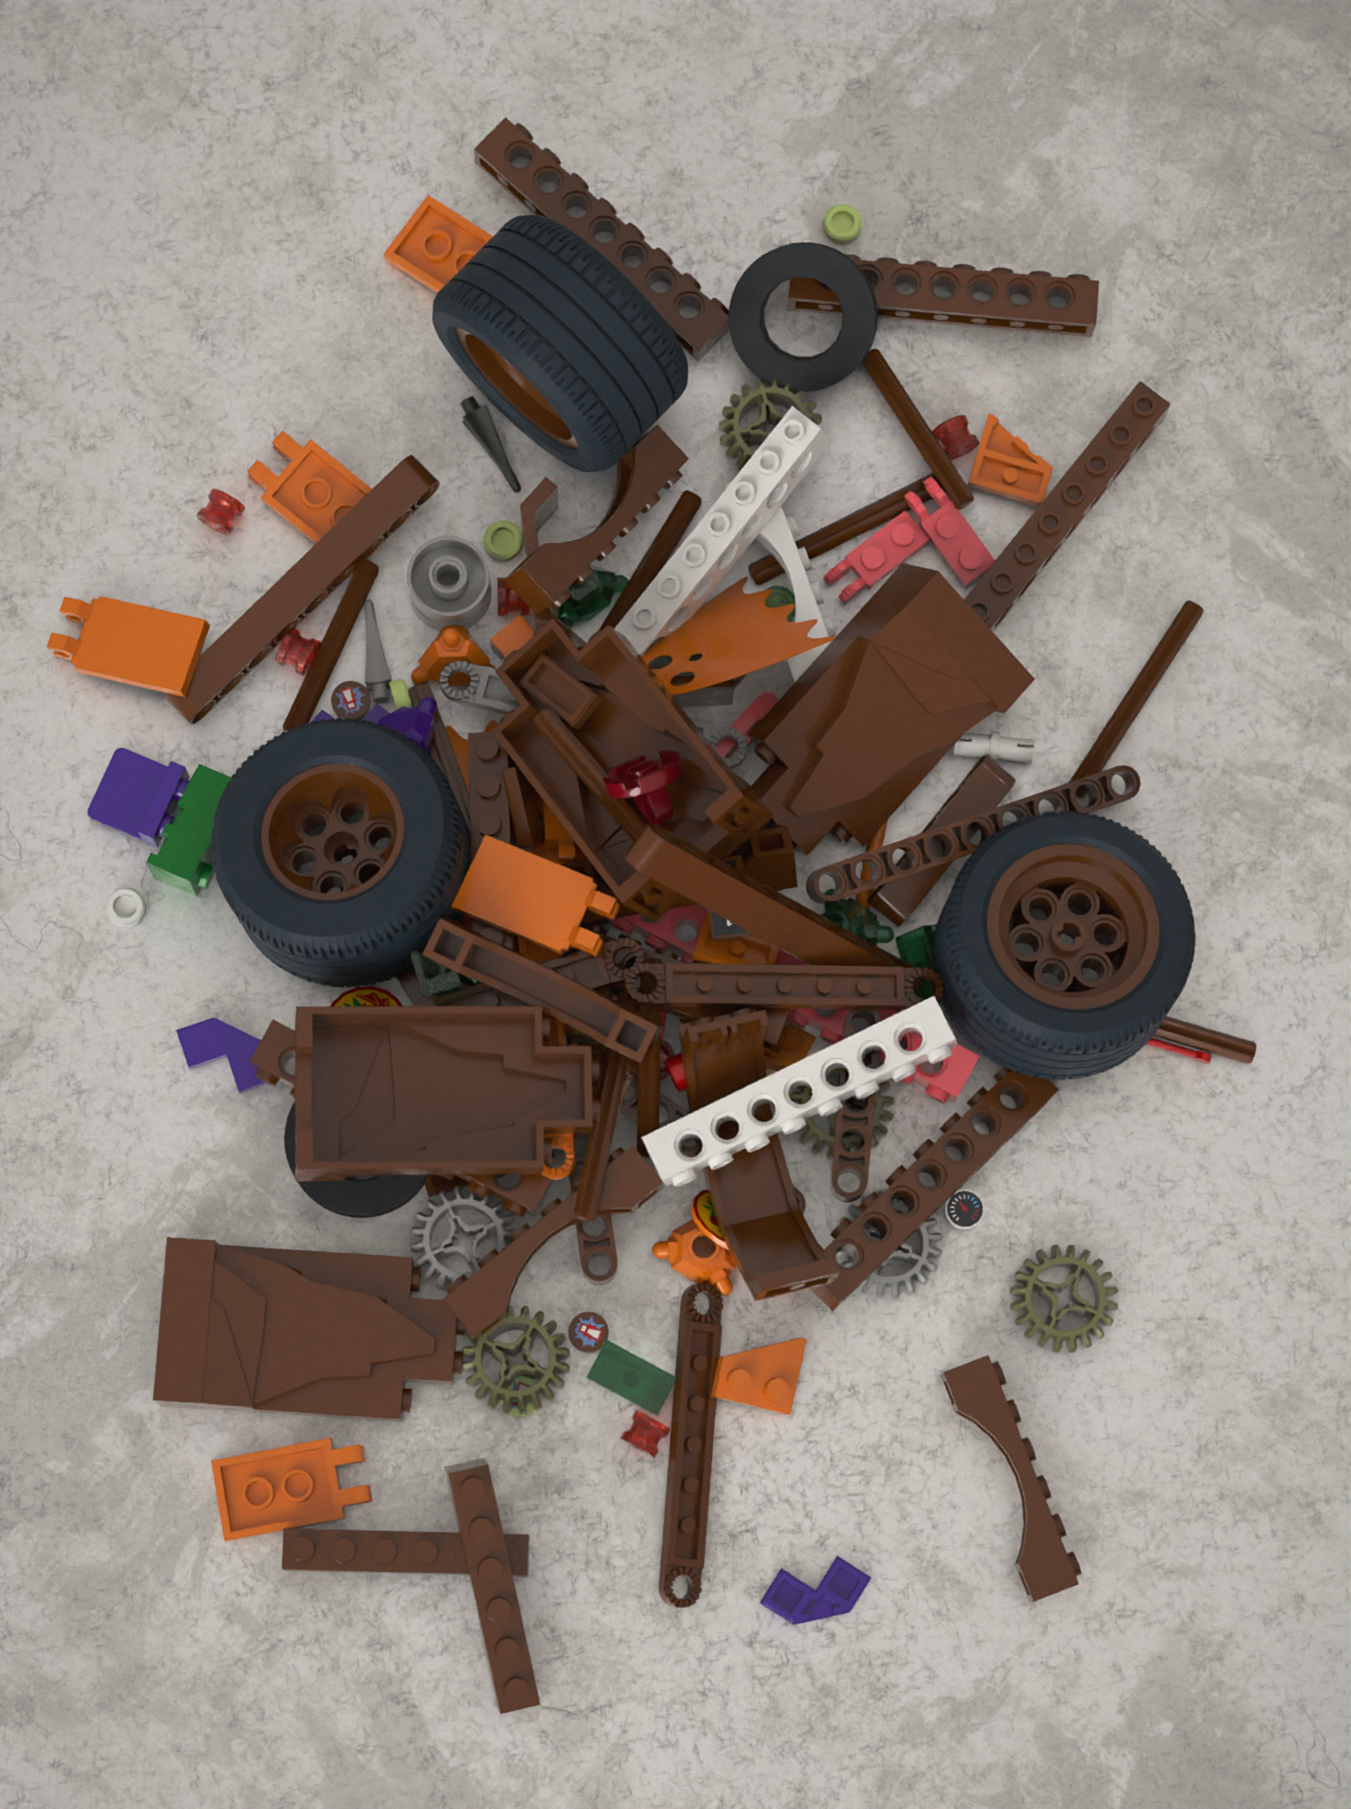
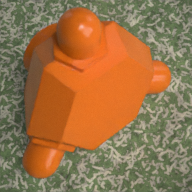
[411,625,497,686]
[652,1219,735,1296]

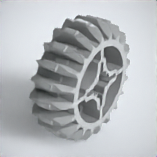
[410,1186,516,1290]
[835,1191,942,1299]

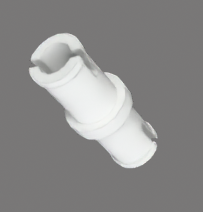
[954,731,1035,764]

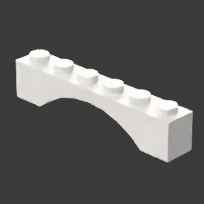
[724,482,836,683]

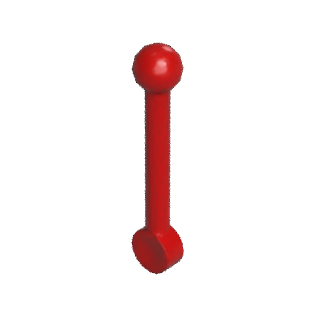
[1147,1038,1212,1064]

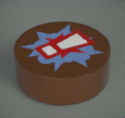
[331,681,371,720]
[568,1312,609,1353]

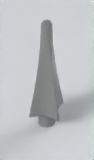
[364,600,392,703]

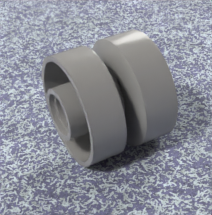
[407,536,491,631]

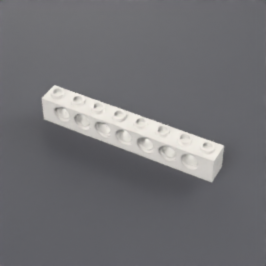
[615,406,833,668]
[642,996,957,1188]

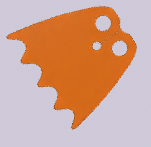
[642,577,836,695]

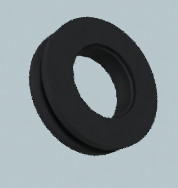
[729,242,878,392]
[284,1101,427,1218]

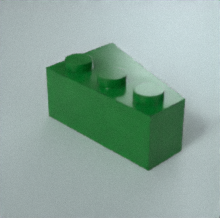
[146,764,232,896]

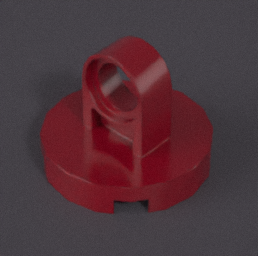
[603,750,684,826]

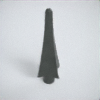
[460,396,521,493]

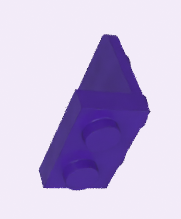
[87,748,190,848]

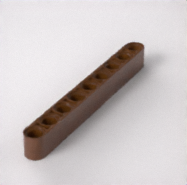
[163,455,440,725]
[806,765,1141,904]
[624,822,924,1012]

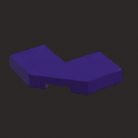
[176,1017,267,1093]
[760,1556,871,1625]

